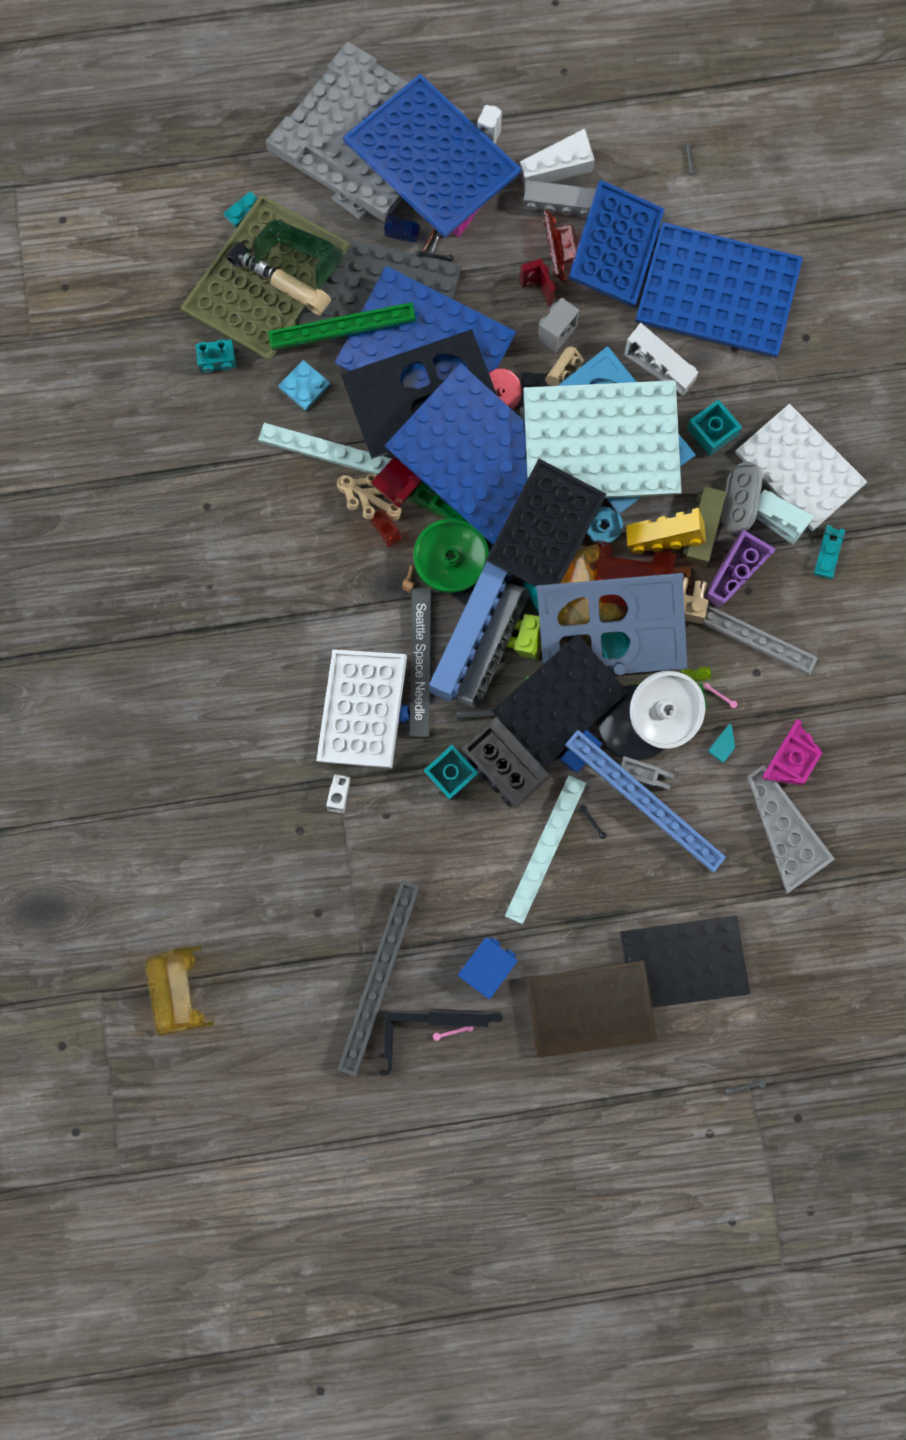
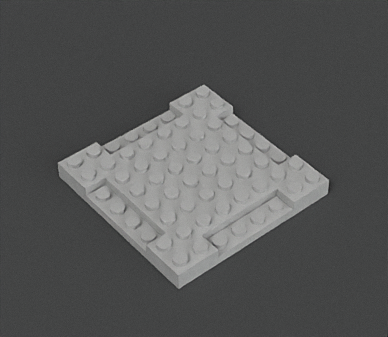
[266,42,465,222]

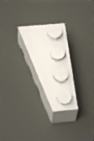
[520,129,594,189]
[624,323,698,396]

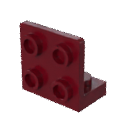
[519,258,556,307]
[371,457,422,508]

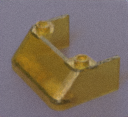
[146,946,214,1036]

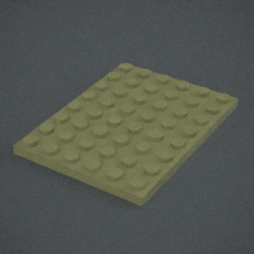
[180,194,350,362]

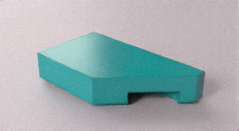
[708,723,735,764]

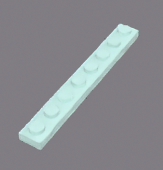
[258,423,403,475]
[505,775,586,925]

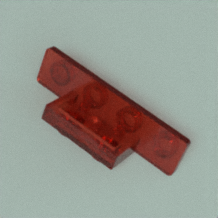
[543,209,577,282]

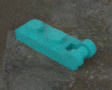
[813,525,845,580]

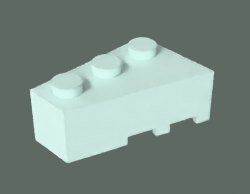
[756,489,814,545]

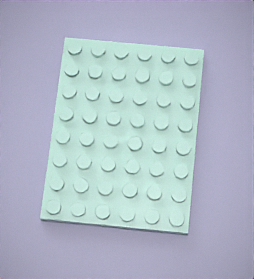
[524,380,681,498]

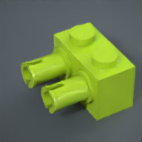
[506,614,542,660]

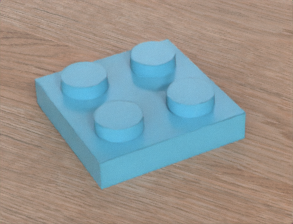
[278,360,331,411]

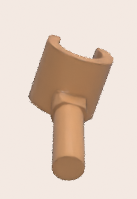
[402,566,415,593]

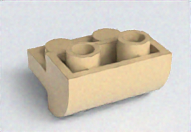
[546,347,583,386]

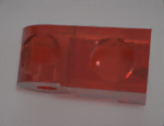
[369,509,402,547]

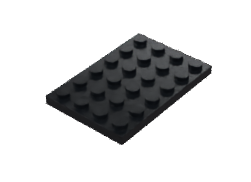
[485,458,606,587]
[491,634,628,768]
[620,916,750,1008]

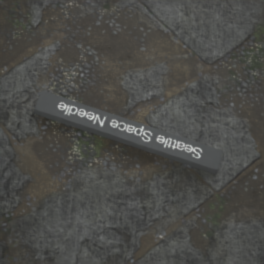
[410,588,431,738]

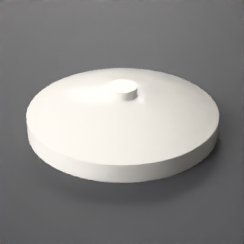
[630,671,705,748]

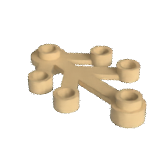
[337,473,401,521]

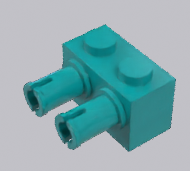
[195,339,236,373]

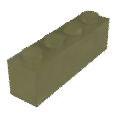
[683,487,726,567]

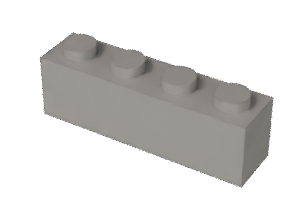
[523,180,596,218]

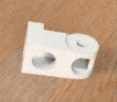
[326,774,350,814]

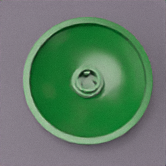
[413,519,489,593]

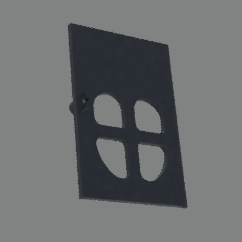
[340,329,497,459]

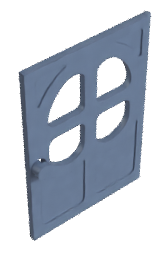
[536,573,687,675]

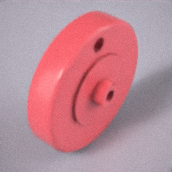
[489,369,522,410]

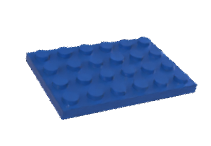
[568,180,665,307]

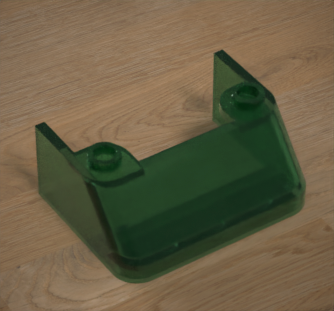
[254,220,343,289]

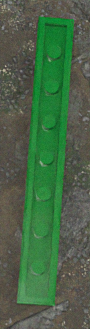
[268,302,416,351]

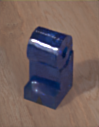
[384,213,420,242]

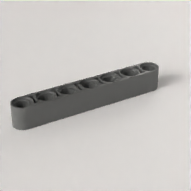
[457,583,529,709]

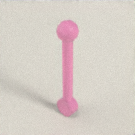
[703,683,738,709]
[433,1026,473,1041]

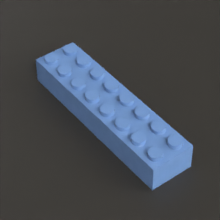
[429,562,513,703]

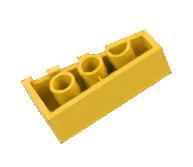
[626,508,706,554]

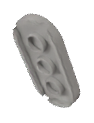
[721,462,763,534]

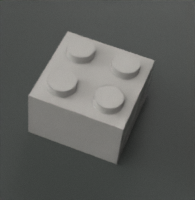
[538,298,579,353]

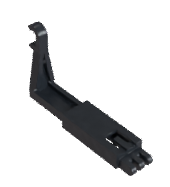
[378,1008,503,1076]

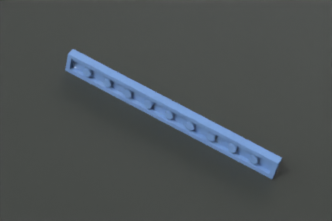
[565,730,726,872]

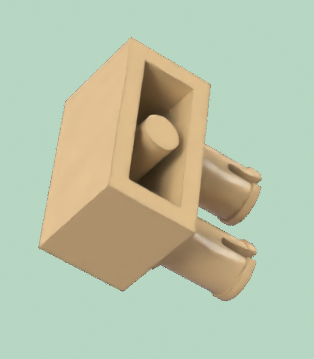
[683,577,708,624]

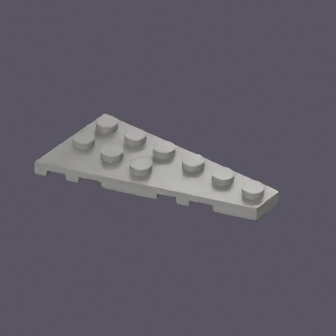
[747,765,835,893]

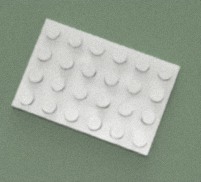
[735,404,867,532]
[316,650,407,769]

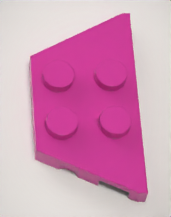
[761,719,822,785]

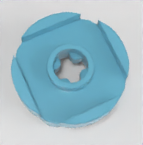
[586,507,623,545]

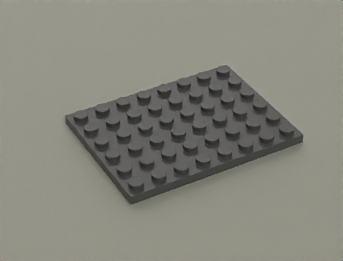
[295,236,462,345]

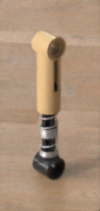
[225,242,331,316]

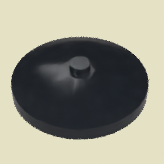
[598,685,665,761]

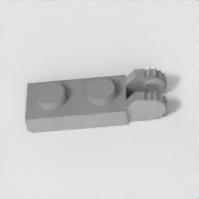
[620,756,674,790]

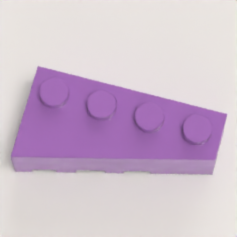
[704,530,776,608]

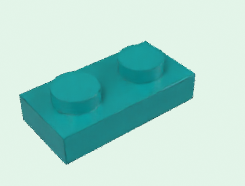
[224,191,258,228]

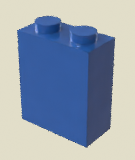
[458,937,518,1000]

